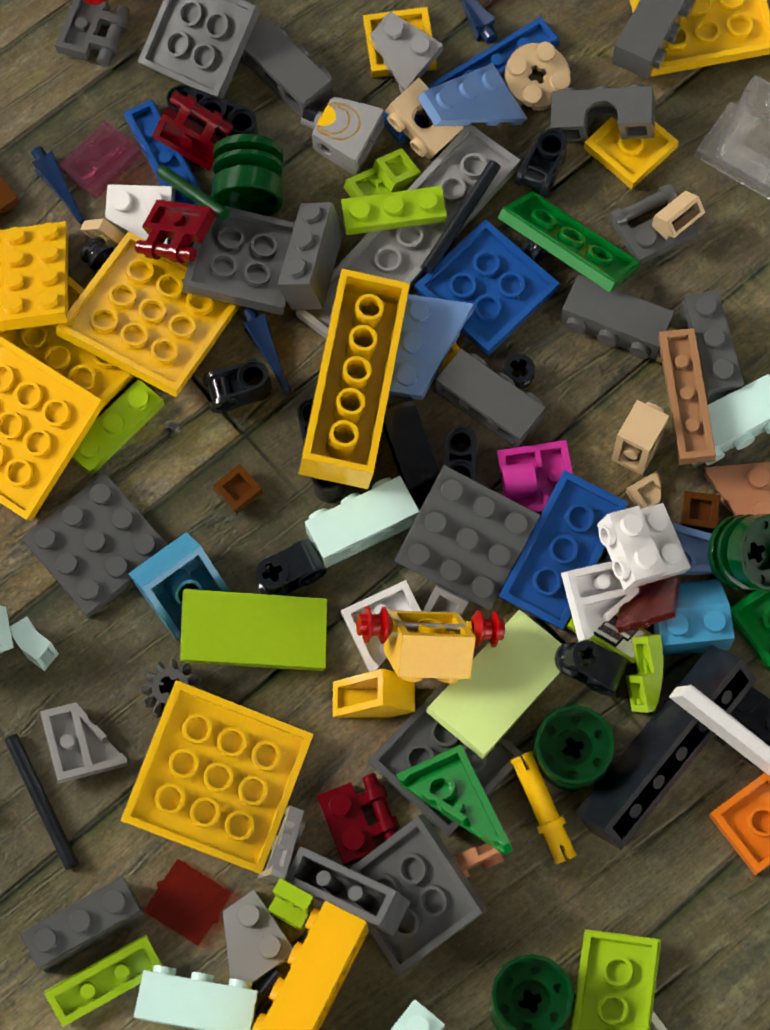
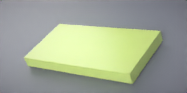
[426,609,562,760]

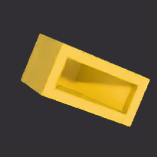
[333,669,415,718]

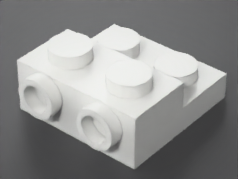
[597,503,691,590]

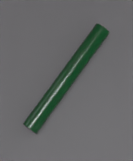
[156,165,230,221]

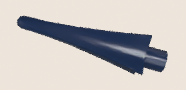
[460,0,498,44]
[31,146,85,224]
[243,308,291,393]

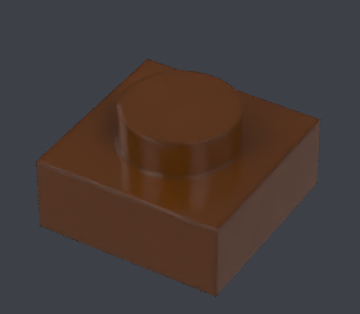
[213,464,263,515]
[680,491,720,533]

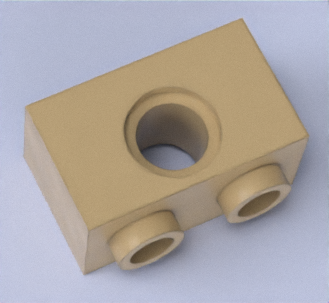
[385,78,464,161]
[611,400,669,476]

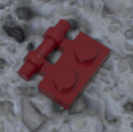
[151,90,234,171]
[135,199,216,264]
[317,773,400,867]

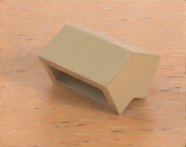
[652,191,705,240]

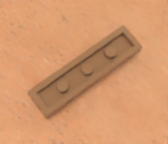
[658,328,716,465]

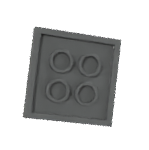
[138,0,262,99]
[182,206,295,316]
[394,465,540,610]
[21,472,167,619]
[368,682,523,838]
[350,814,488,975]

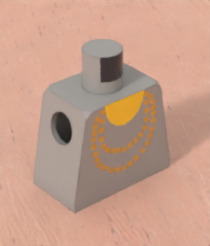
[301,97,384,176]

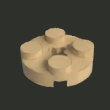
[503,42,571,111]

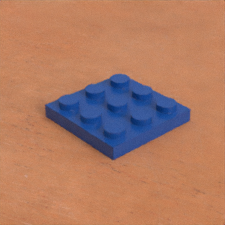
[414,219,560,356]

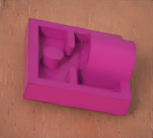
[497,440,573,515]

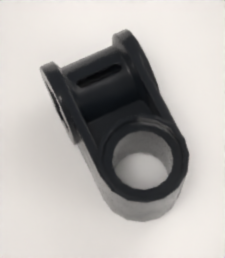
[515,128,567,198]
[202,360,272,413]
[256,539,327,596]
[555,640,629,697]

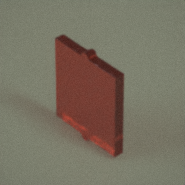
[616,576,680,633]
[144,858,233,947]

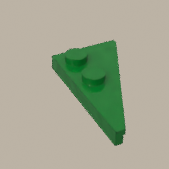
[396,745,513,855]

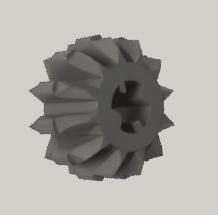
[140,659,203,718]

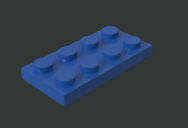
[498,470,628,631]

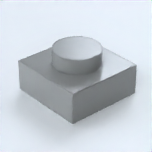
[423,584,469,616]

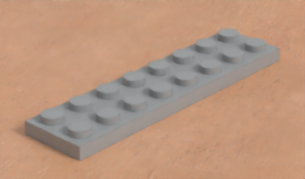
[296,124,521,339]

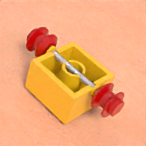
[356,606,505,683]

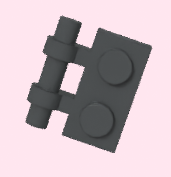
[55,0,130,66]

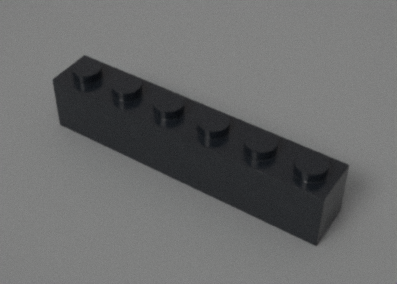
[575,645,757,850]

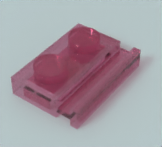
[60,121,142,199]

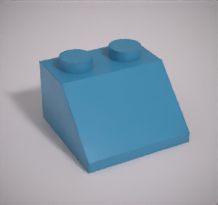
[128,532,231,641]
[647,579,735,656]

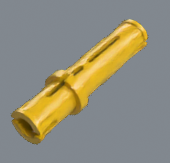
[510,751,577,864]

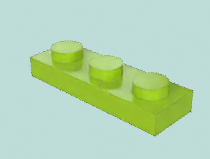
[341,185,447,235]
[72,378,165,477]
[44,934,163,1027]

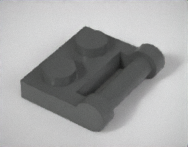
[609,184,698,264]

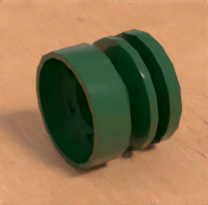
[212,134,284,216]
[707,514,770,591]
[533,705,615,791]
[489,954,574,1030]

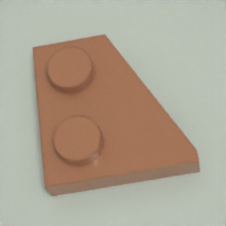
[704,462,770,515]
[453,832,512,878]

